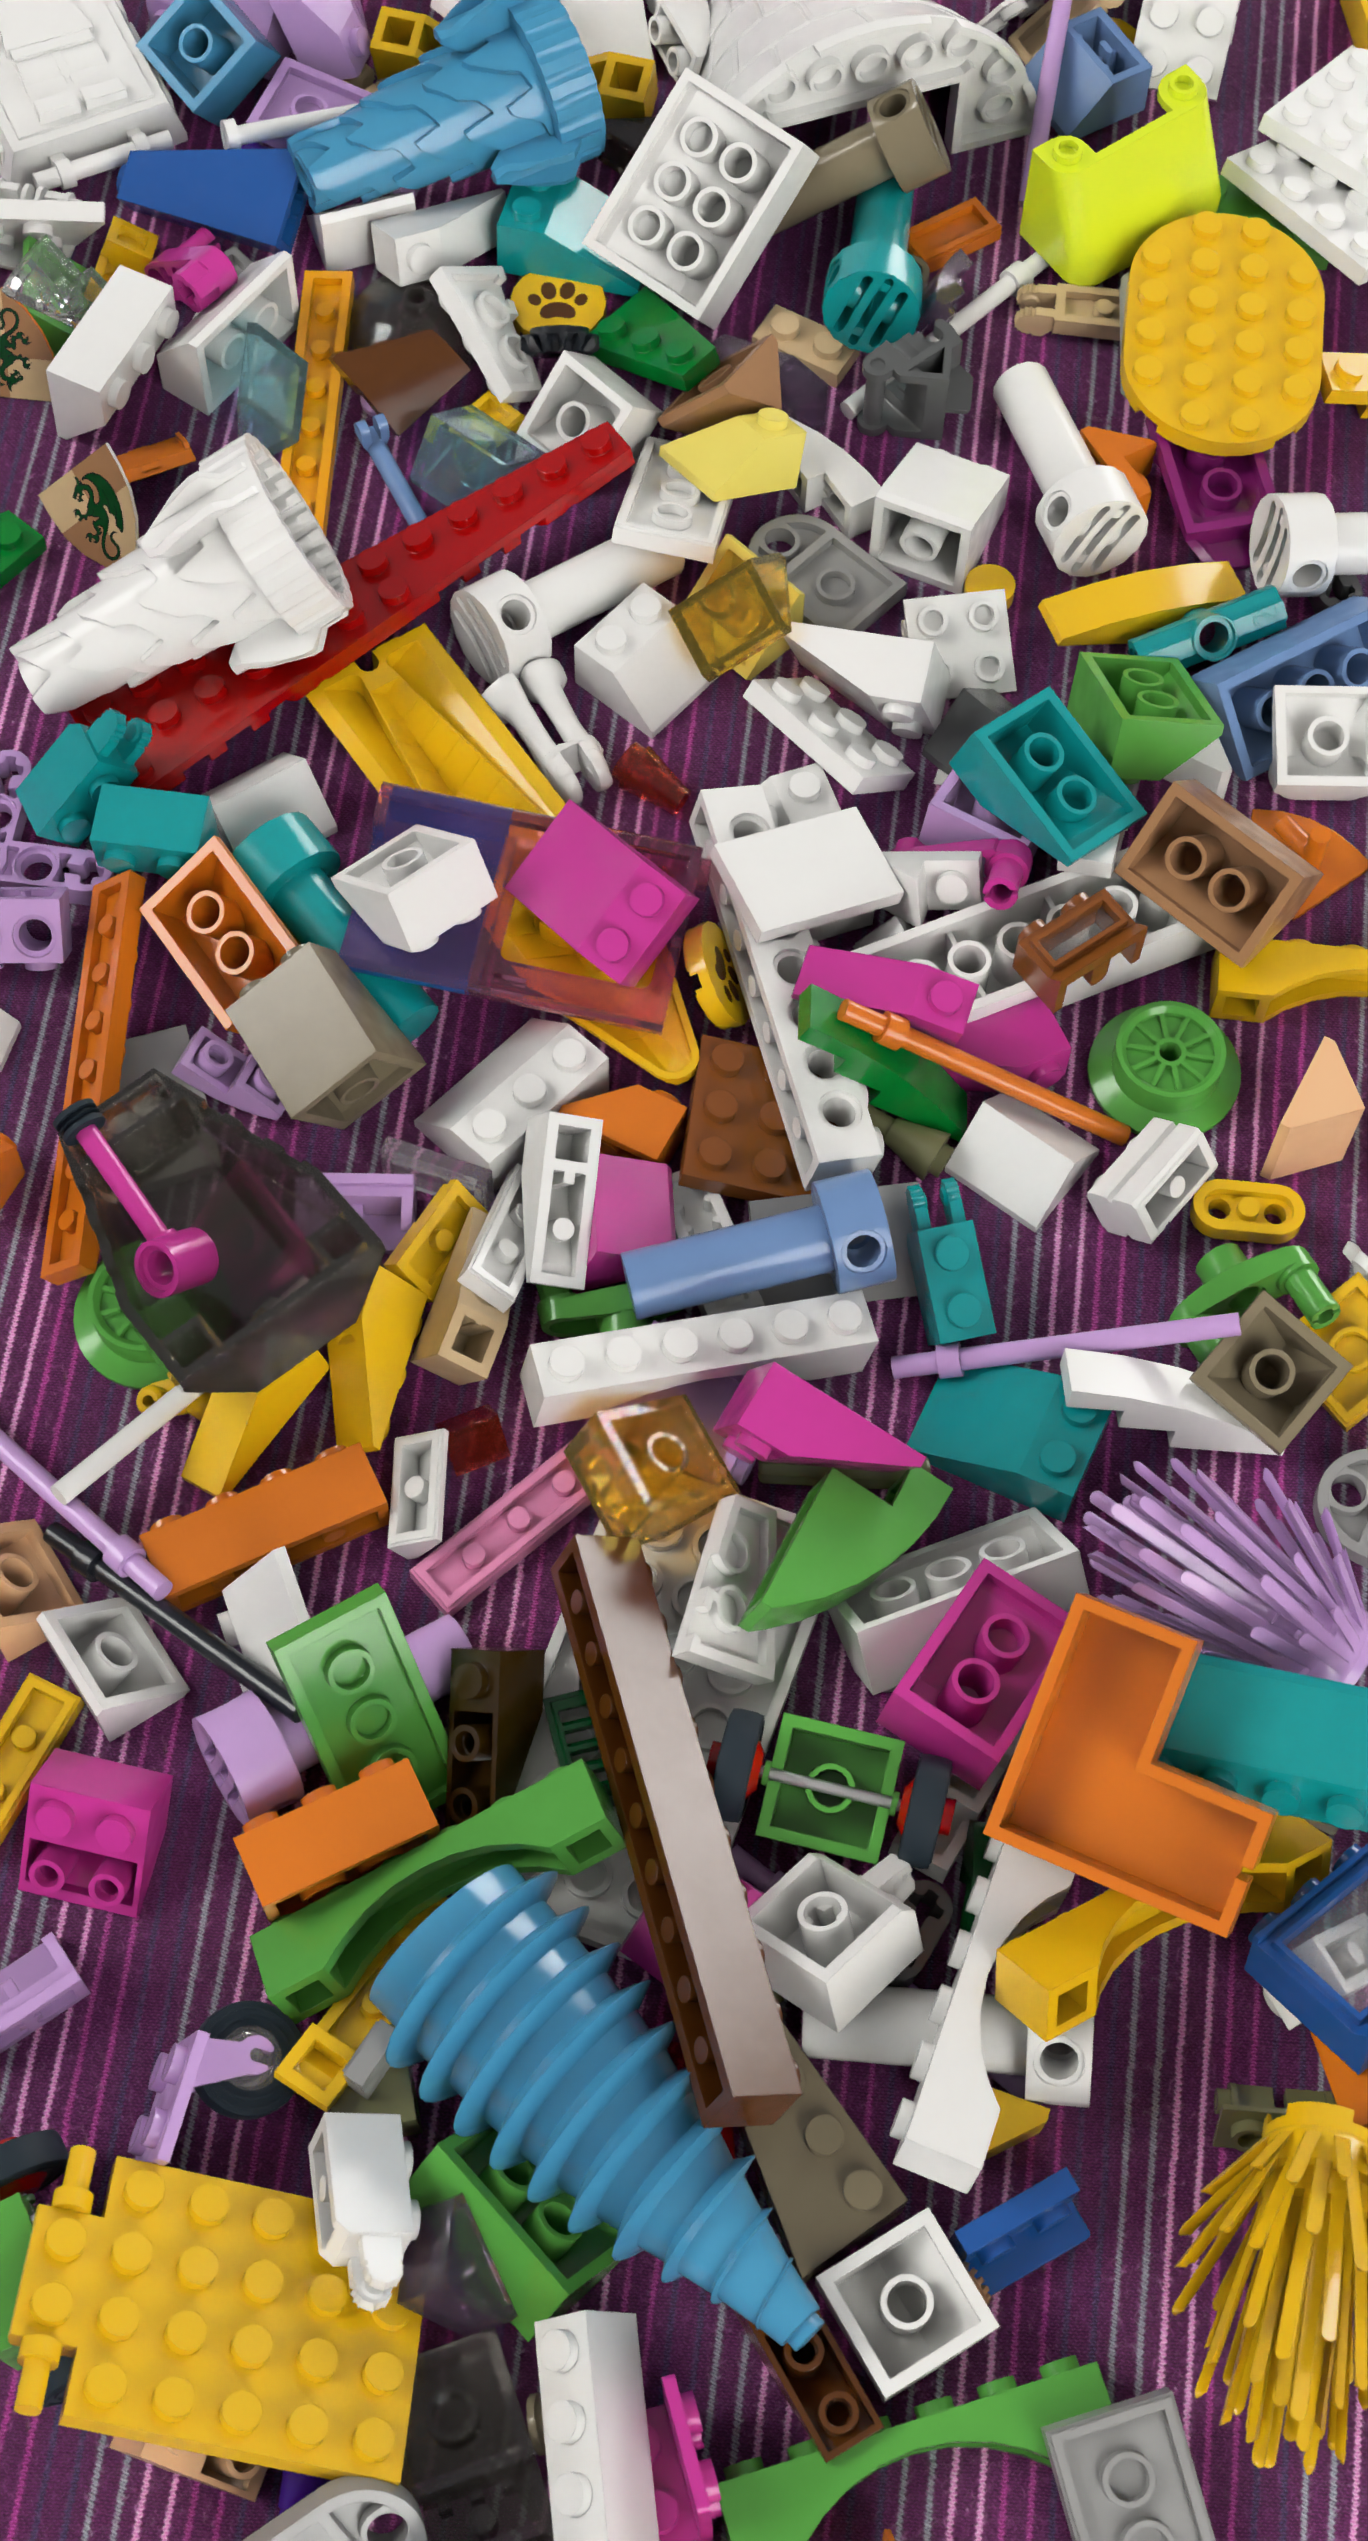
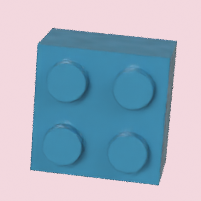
[136,0,281,126]

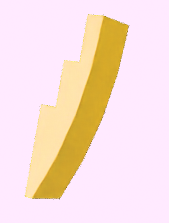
[1038,561,1246,646]

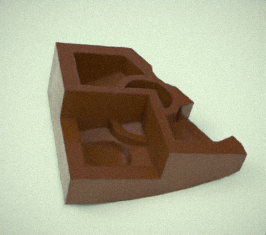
[328,328,471,436]

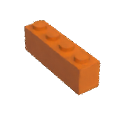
[139,1442,390,1612]

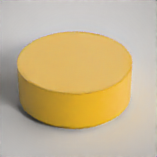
[963,564,1016,610]

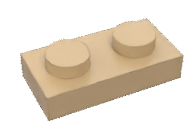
[752,304,860,388]

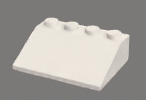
[582,67,820,330]

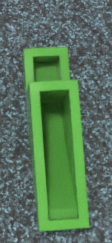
[738,1467,953,1632]

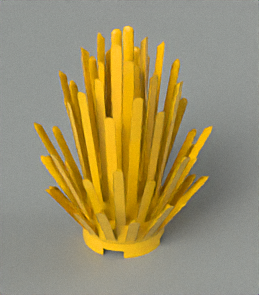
[1172,2101,1368,2475]

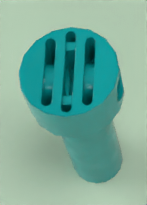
[822,177,923,353]
[232,812,439,1042]

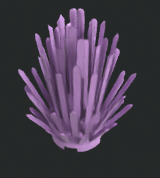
[1083,1458,1368,1685]

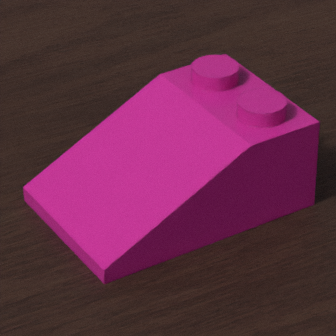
[504,799,700,988]
[712,1362,927,1473]
[876,1558,1068,1791]

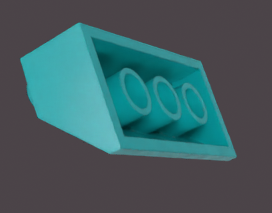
[1159,1654,1368,1832]

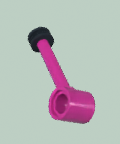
[53,1098,219,1298]

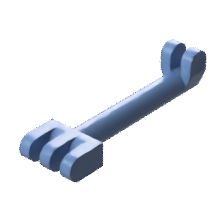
[354,413,427,526]

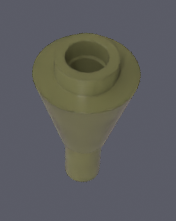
[867,1103,955,1181]

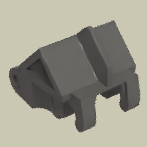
[857,319,973,441]

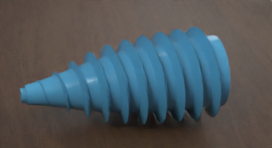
[369,1864,825,2352]

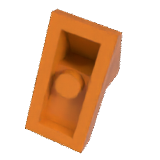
[1080,426,1157,515]

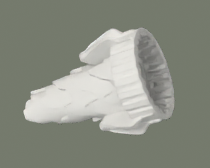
[9,433,354,715]

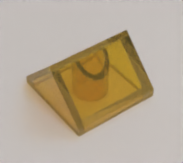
[668,552,792,682]

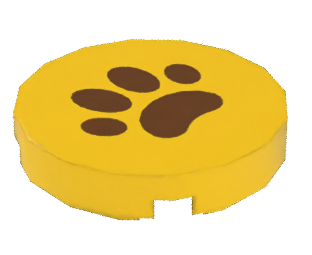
[510,273,607,335]
[683,921,750,1030]

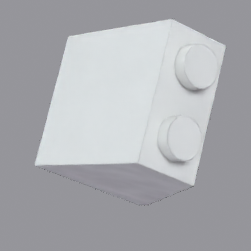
[869,442,1010,594]

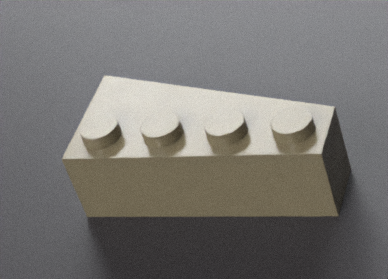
[738,2022,908,2283]

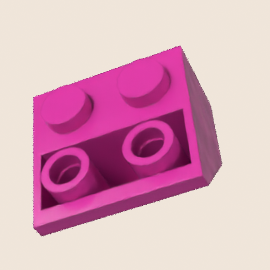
[18,1748,173,1918]

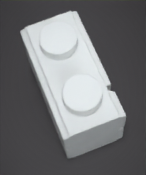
[1086,1117,1218,1244]

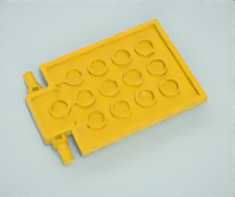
[8,2145,433,2486]

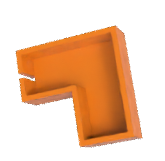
[983,1593,1280,1938]

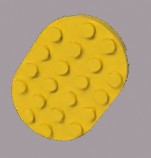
[1120,211,1325,456]

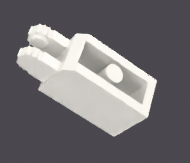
[308,2112,421,2313]

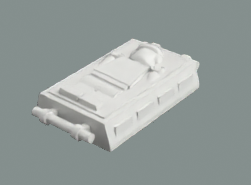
[0,0,188,191]

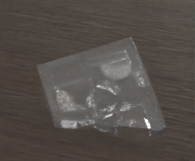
[1,235,107,328]

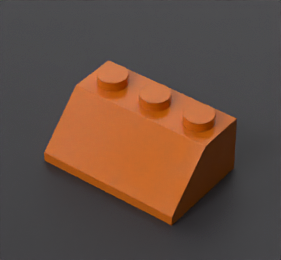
[139,835,299,1034]
[233,1757,440,1925]

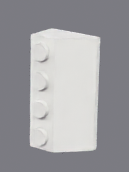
[828,1507,1090,1695]

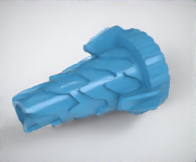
[287,0,606,214]

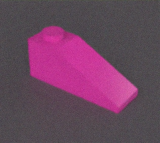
[791,945,979,1046]
[940,997,1072,1093]

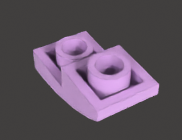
[171,1026,285,1121]

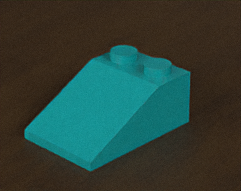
[497,176,642,297]
[949,686,1147,867]
[907,1365,1112,1522]

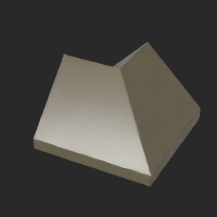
[1189,1290,1353,1455]

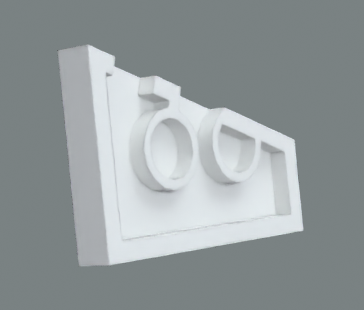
[428,266,542,404]
[672,1494,777,1686]

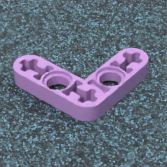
[0,750,115,906]

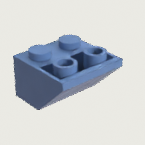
[1025,7,1153,138]

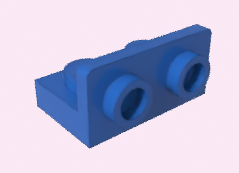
[949,2166,1090,2296]

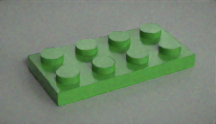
[266,1583,448,1810]

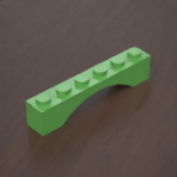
[249,1758,626,2024]
[718,2355,1112,2541]

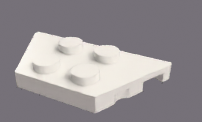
[0,198,105,252]

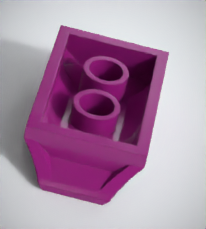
[1145,416,1276,570]

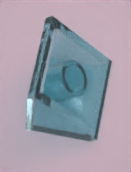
[237,322,308,456]
[410,405,545,506]

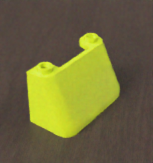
[1019,64,1221,286]

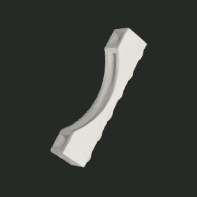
[519,1290,879,1427]
[889,1837,1075,2194]

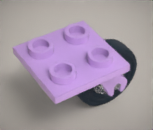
[128,2001,301,2166]

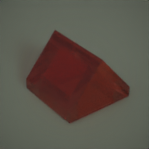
[435,1403,510,1477]

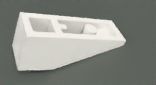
[370,189,506,287]
[521,1111,603,1291]

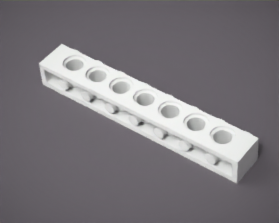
[689,785,884,1191]

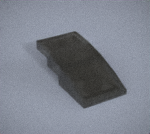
[400,2326,554,2541]

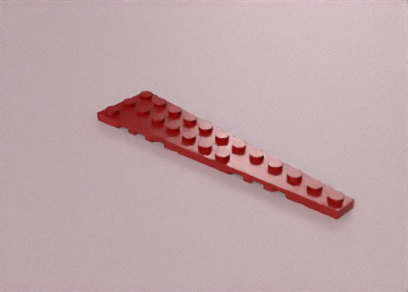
[69,421,635,791]

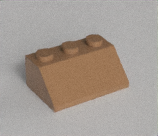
[1114,779,1324,968]

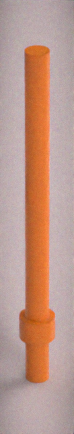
[837,998,1131,1146]

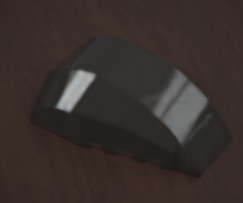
[58,1068,386,1393]

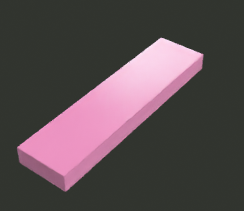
[409,1427,623,1616]

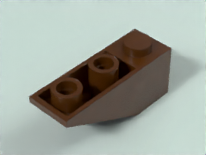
[734,2310,884,2463]

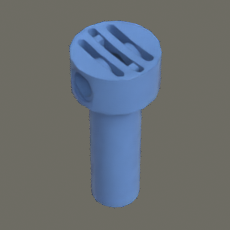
[620,1168,897,1320]

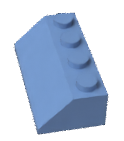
[1191,596,1368,781]

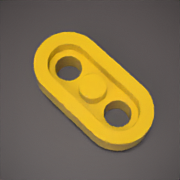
[1190,1179,1306,1244]

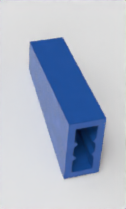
[116,148,308,254]

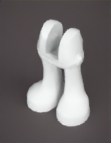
[481,658,613,804]

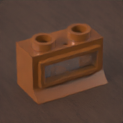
[1012,888,1149,1014]

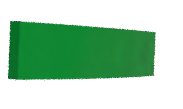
[798,983,967,1142]

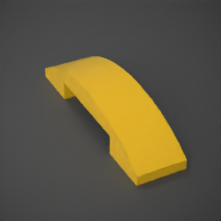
[274,1897,448,2112]

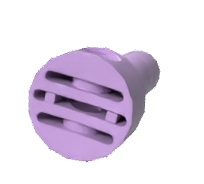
[192,1614,472,1825]

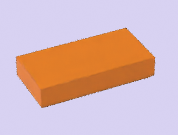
[907,197,1002,273]

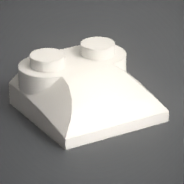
[1268,685,1368,801]

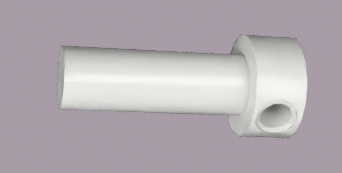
[993,362,1148,577]
[1249,492,1368,597]
[450,538,685,684]
[802,1986,1094,2108]

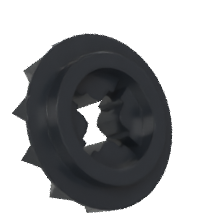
[520,325,599,359]

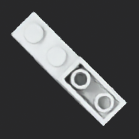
[645,0,711,82]

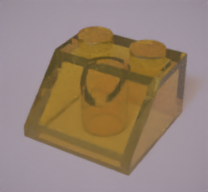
[563,1394,740,1545]

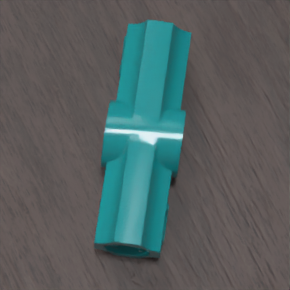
[1127,584,1288,668]

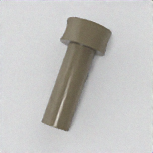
[772,78,951,236]

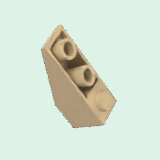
[410,1207,510,1386]

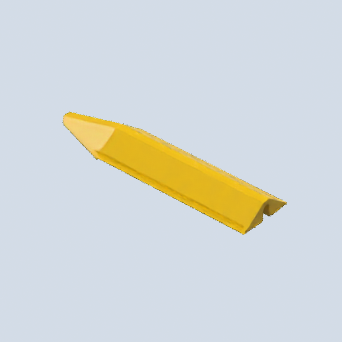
[305,623,699,1085]

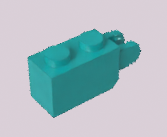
[15,708,153,848]
[905,1177,997,1346]

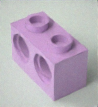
[0,887,72,971]

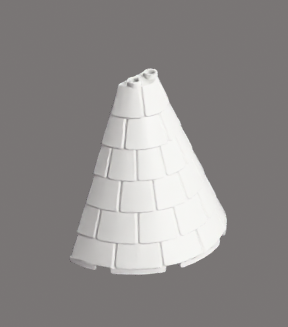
[699,0,1037,154]

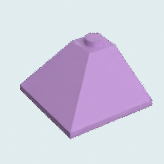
[268,0,371,80]

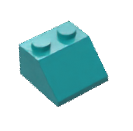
[89,783,221,879]

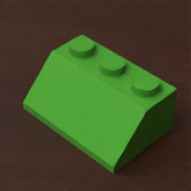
[1067,652,1225,784]
[409,2128,620,2342]

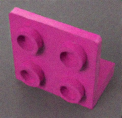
[646,2373,723,2541]

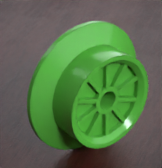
[1087,1001,1241,1135]
[73,1240,234,1390]

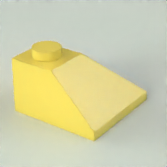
[659,407,807,502]

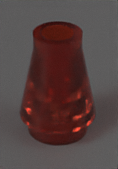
[612,742,692,816]

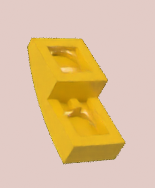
[85,216,159,299]

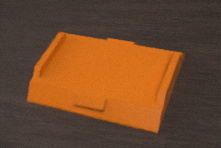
[116,432,196,483]

